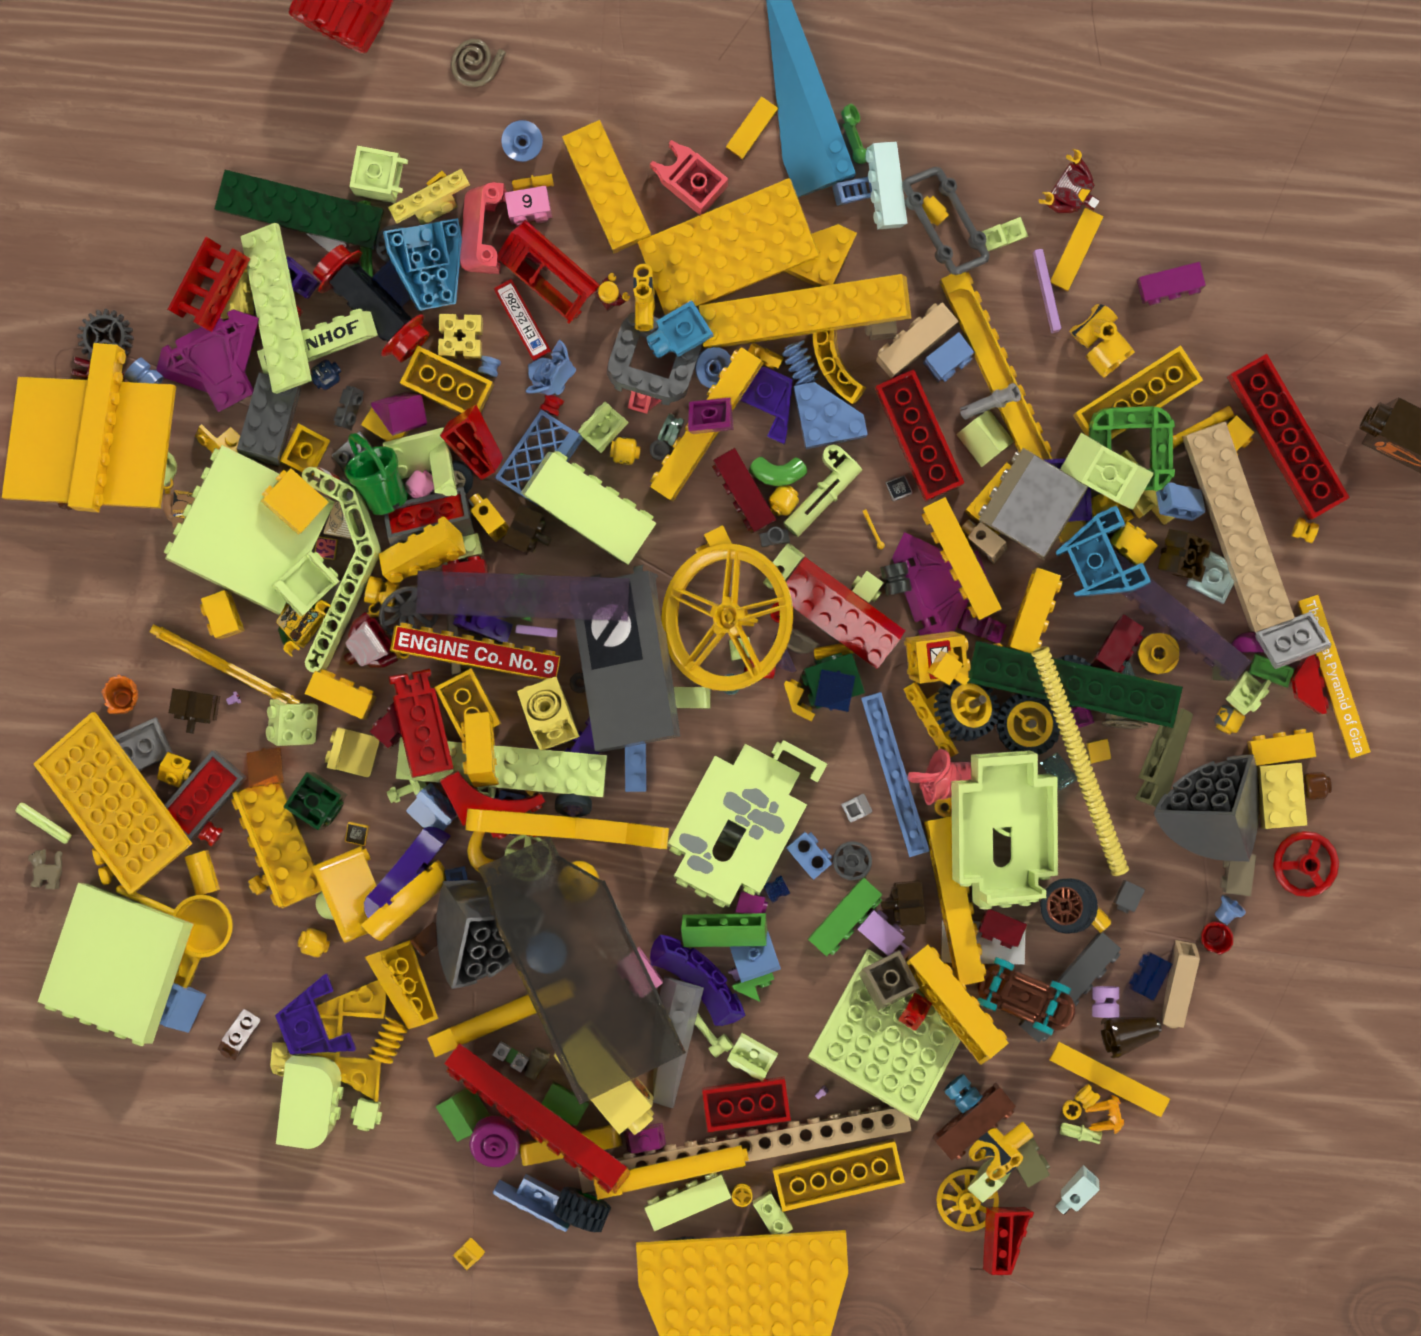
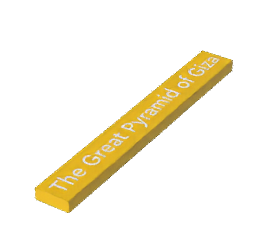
[1297,595,1371,759]

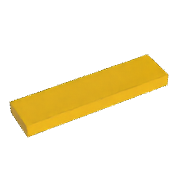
[1050,208,1104,292]

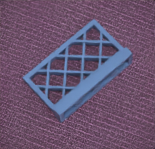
[495,410,584,507]

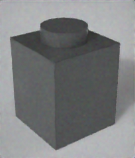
[1113,880,1145,914]

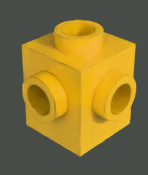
[157,752,192,788]

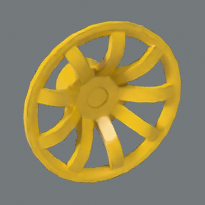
[936,1169,999,1232]

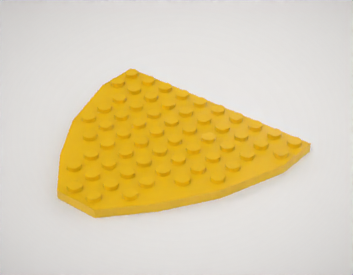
[636,1230,848,1336]

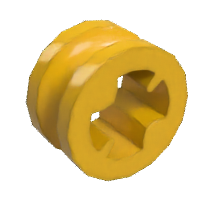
[1062,1100,1082,1120]

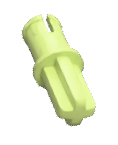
[1060,1123,1102,1144]

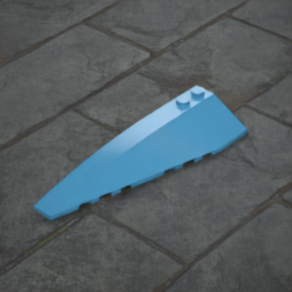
[766,0,856,198]

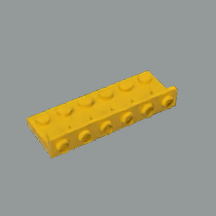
[231,776,322,909]

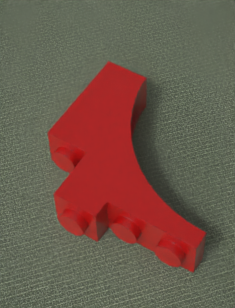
[439,770,546,839]

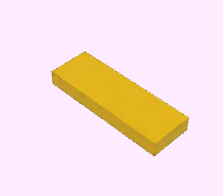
[726,96,778,160]

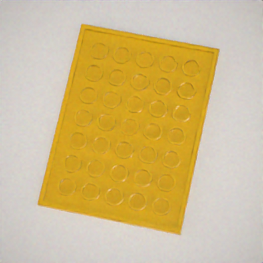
[2,377,176,509]

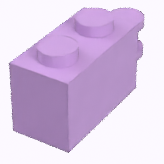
[857,910,914,961]

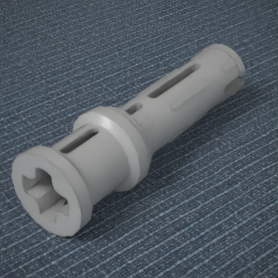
[960,383,1021,420]

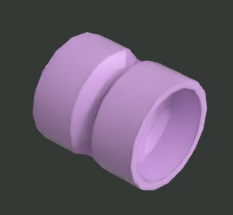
[1092,986,1119,1018]

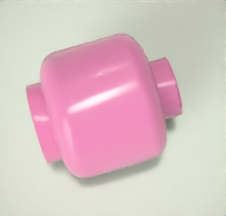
[405,470,434,498]

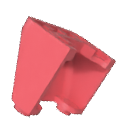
[460,182,507,274]

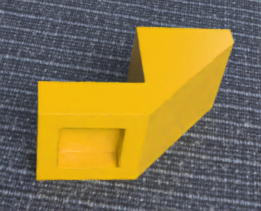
[784,679,815,721]

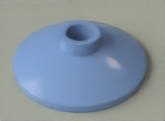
[501,120,543,162]
[695,347,732,388]

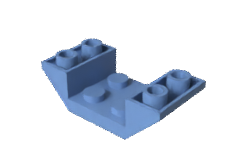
[160,983,206,1033]

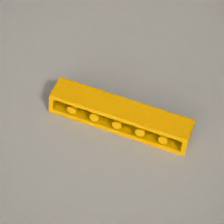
[921,497,1002,620]

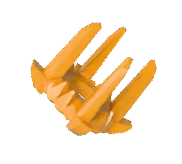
[1085,1095,1124,1134]

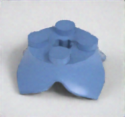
[526,340,576,396]

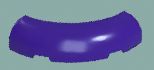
[364,827,451,918]
[650,935,746,1026]

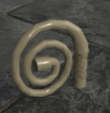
[451,39,506,87]

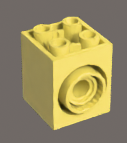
[517,677,579,750]

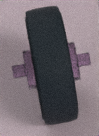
[555,793,592,817]

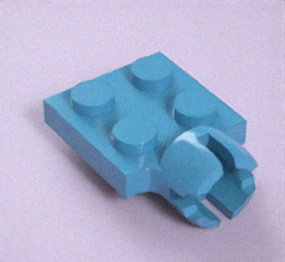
[646,300,714,358]

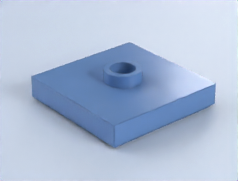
[729,932,781,983]

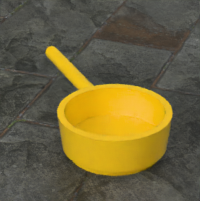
[116,885,233,958]

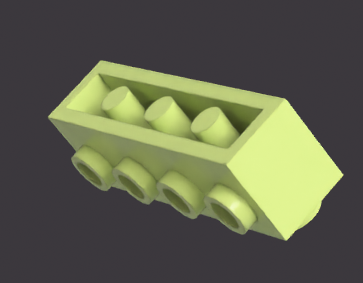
[645,1172,731,1231]

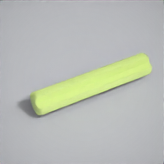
[15,803,72,844]

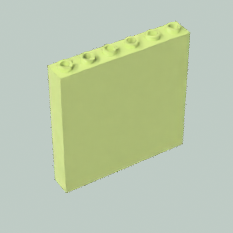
[164,445,335,615]
[38,883,193,1046]

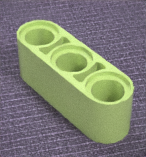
[674,687,711,708]

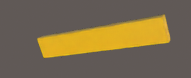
[1049,1041,1170,1117]

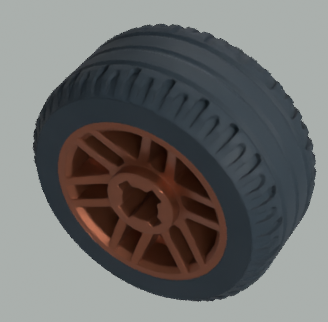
[1040,878,1098,934]

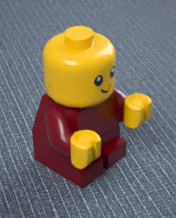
[595,273,631,311]

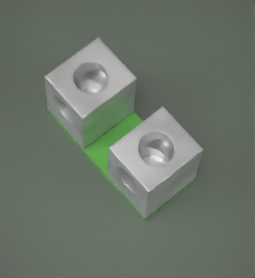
[493,1041,529,1072]

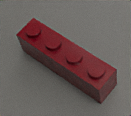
[712,448,776,533]

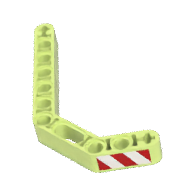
[302,467,381,672]

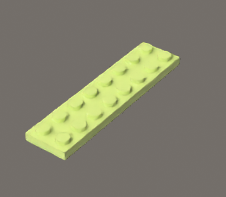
[240,223,312,394]

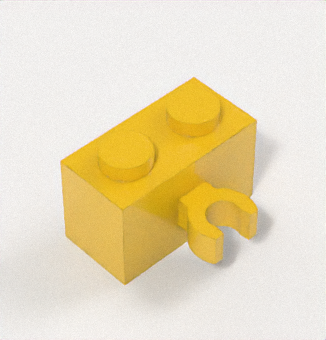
[695,525,732,561]

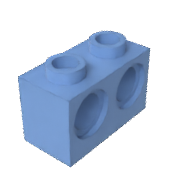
[786,831,832,880]

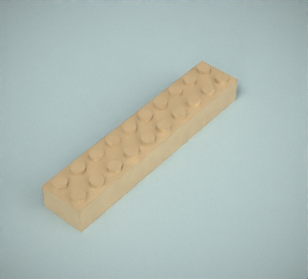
[1182,422,1295,632]

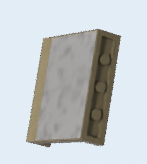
[978,448,1088,560]

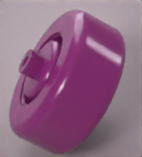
[469,1116,520,1167]

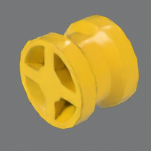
[1074,1084,1100,1110]

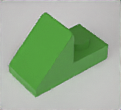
[732,972,774,1002]

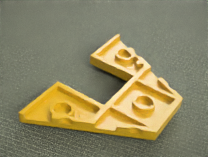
[307,980,387,1102]

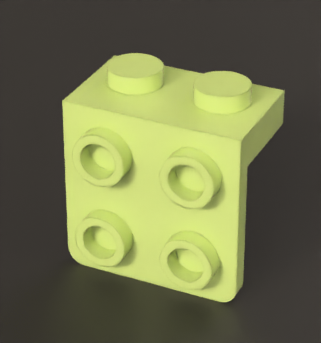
[266,699,318,746]

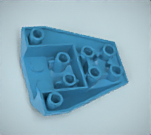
[383,218,462,311]

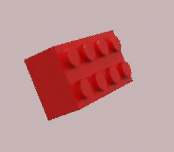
[702,1076,791,1132]

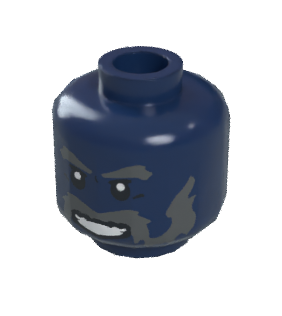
[311,359,342,390]

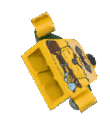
[276,600,331,657]

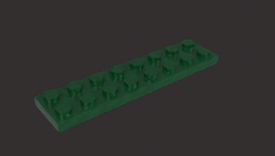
[214,169,384,250]

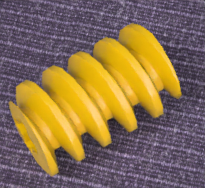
[368,1016,408,1064]

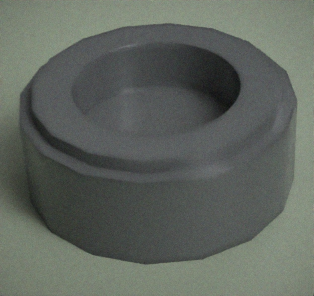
[650,440,670,461]

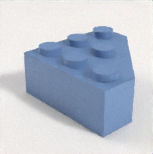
[793,382,868,449]

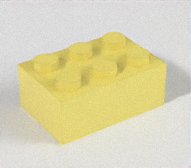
[1257,763,1307,829]

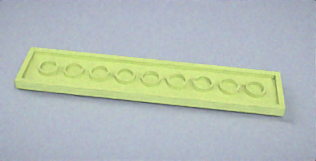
[396,737,607,797]

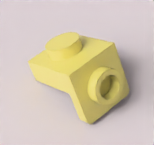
[270,1042,293,1076]

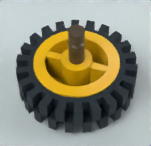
[934,679,1000,742]
[996,694,1061,755]

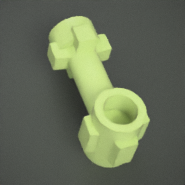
[387,780,427,803]

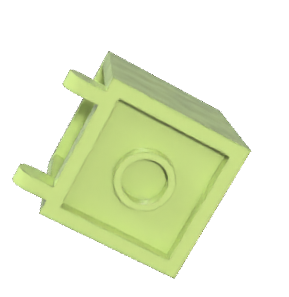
[349,146,408,203]

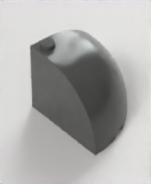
[1154,755,1260,862]
[436,880,544,989]

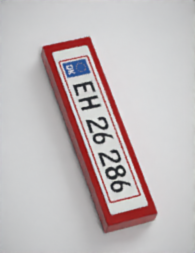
[493,279,552,362]

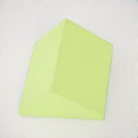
[956,410,1014,467]

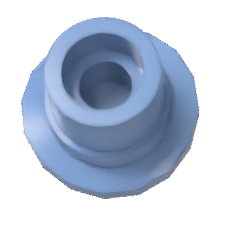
[1215,895,1246,925]

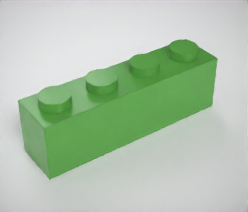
[807,877,883,956]
[681,913,768,947]

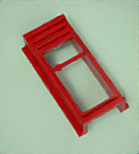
[497,220,600,324]

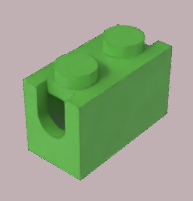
[541,1081,590,1126]

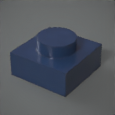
[444,866,468,881]

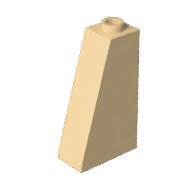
[1161,940,1200,1028]

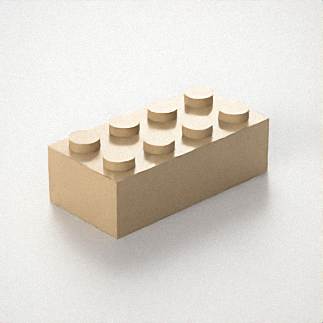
[876,302,958,379]

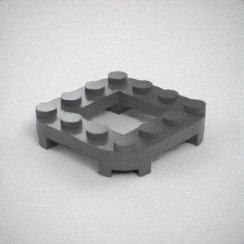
[607,313,701,405]

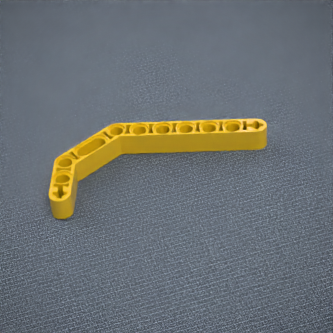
[465,809,669,849]

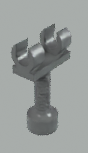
[759,527,790,547]

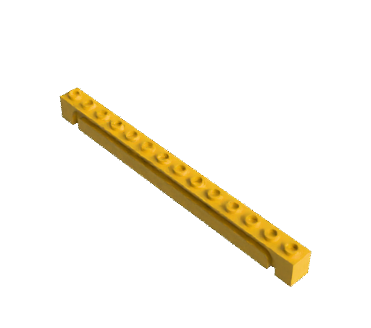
[940,272,1086,543]

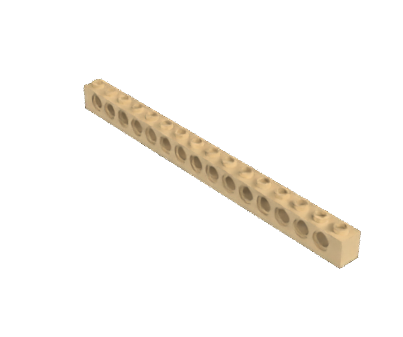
[578,1105,911,1193]

